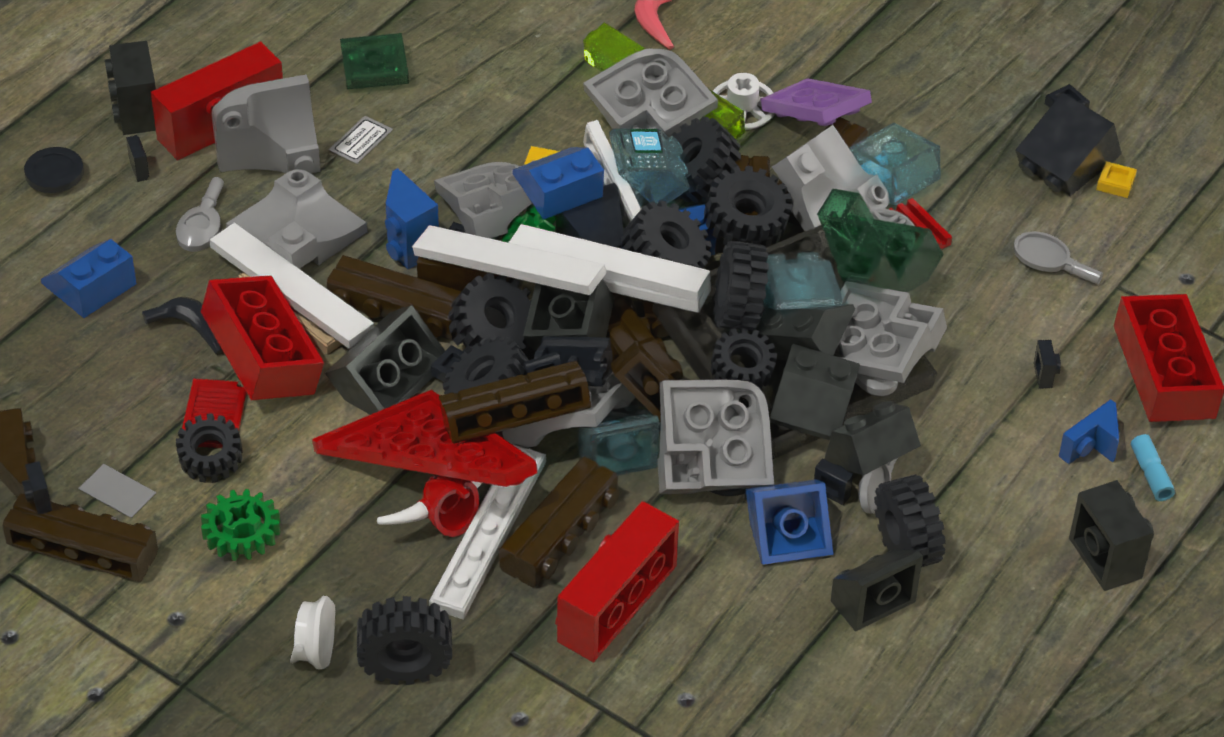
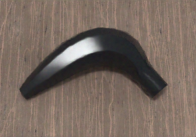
[142,296,223,355]

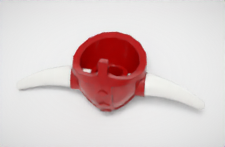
[377,475,482,537]

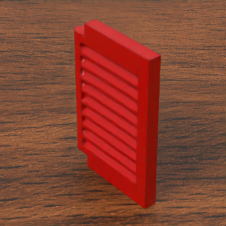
[182,378,247,448]

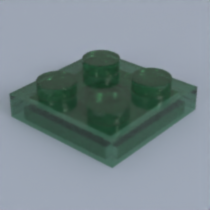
[340,33,409,90]

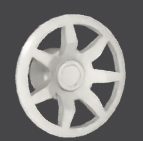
[710,73,775,130]

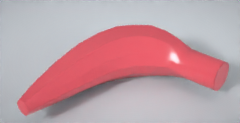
[634,0,674,50]

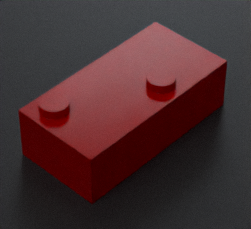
[151,41,283,161]
[201,275,324,401]
[1113,294,1224,422]
[555,501,679,663]

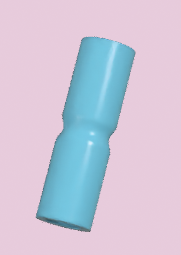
[1130,434,1175,501]

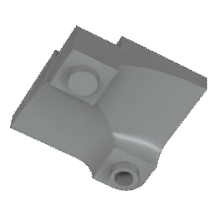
[583,48,718,168]
[212,74,321,173]
[772,125,889,254]
[434,160,535,240]
[226,169,367,269]
[833,281,947,383]
[503,372,635,448]
[657,380,774,494]

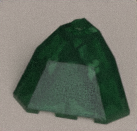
[817,188,944,293]

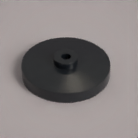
[24,147,84,193]

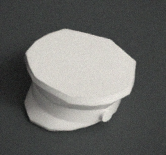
[290,595,335,669]

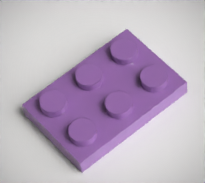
[760,78,872,126]

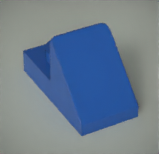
[1059,399,1119,464]

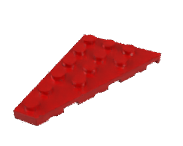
[312,390,538,487]

